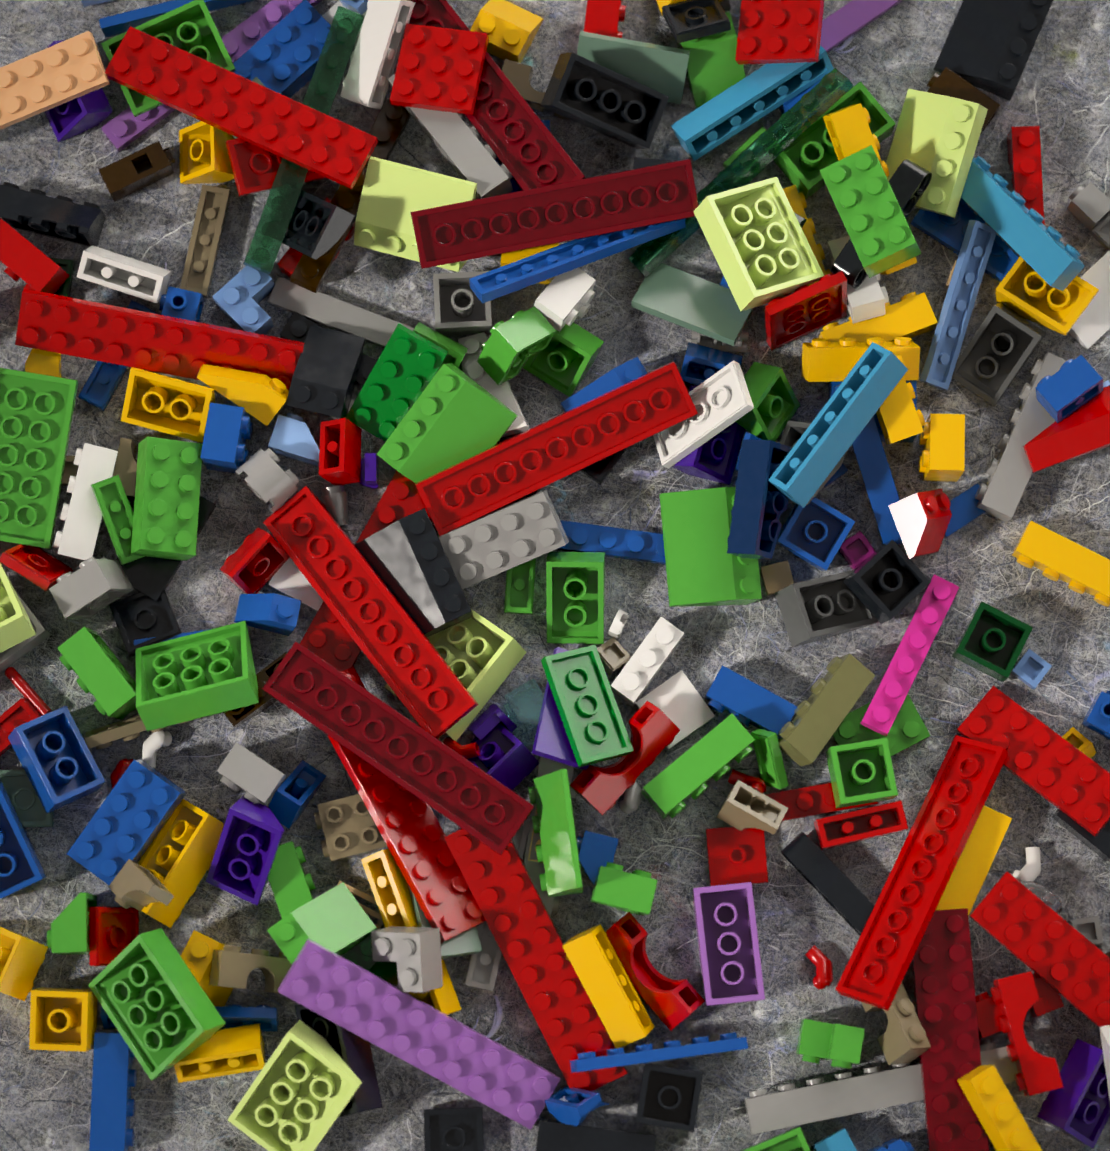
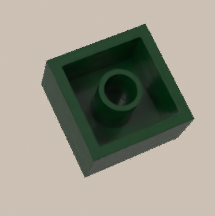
[952,601,1033,682]

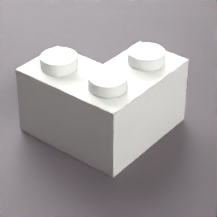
[534,268,596,332]

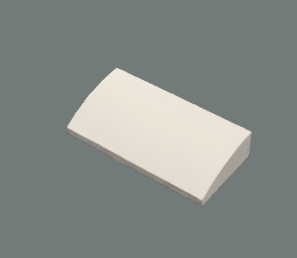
[1069,250,1110,350]

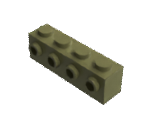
[778,653,875,767]

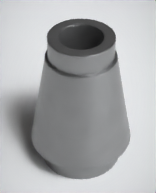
[320,485,348,526]

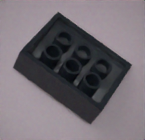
[933,0,1053,101]
[355,508,473,638]

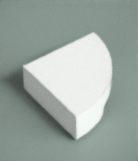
[608,609,629,639]

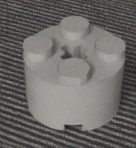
[235,448,300,513]

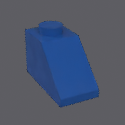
[234,593,302,636]
[268,760,326,828]
[576,830,619,887]

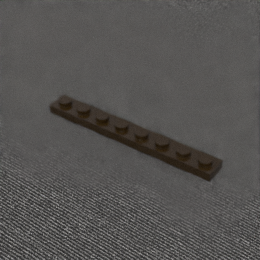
[290,98,411,293]

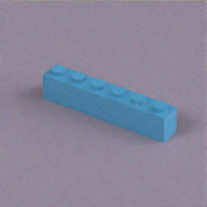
[671,45,835,161]
[961,156,1085,291]
[768,342,908,508]

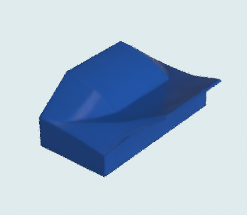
[545,1086,610,1127]

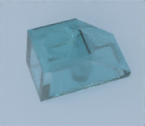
[503,678,544,728]

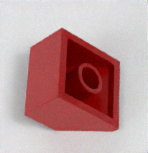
[888,488,952,559]
[220,528,290,594]

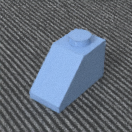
[268,413,320,467]

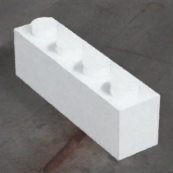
[340,0,415,109]
[53,443,118,561]

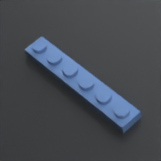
[920,220,997,390]

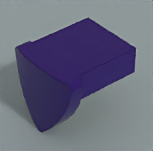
[357,453,379,489]
[467,704,517,741]

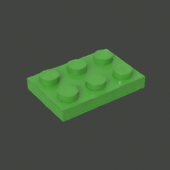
[832,694,930,757]

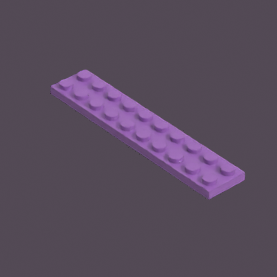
[278,939,561,1130]

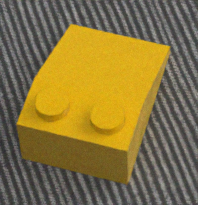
[995,256,1099,336]

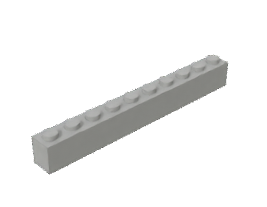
[744,1039,1035,1135]

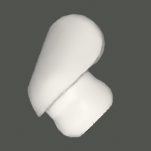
[142,730,172,768]
[1012,847,1041,886]

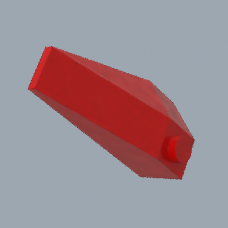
[1023,386,1110,473]

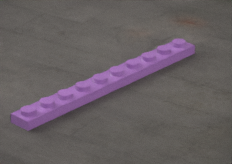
[101,0,322,152]

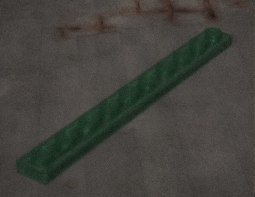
[243,6,365,274]
[628,68,854,277]

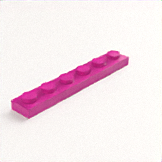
[860,574,959,737]

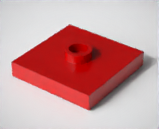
[0,544,73,591]
[706,827,768,886]
[89,907,139,966]

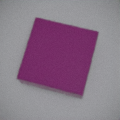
[838,531,875,570]

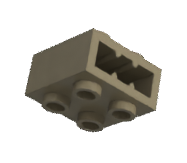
[314,794,388,863]

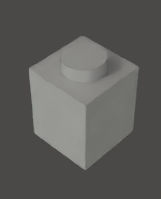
[1067,182,1110,231]

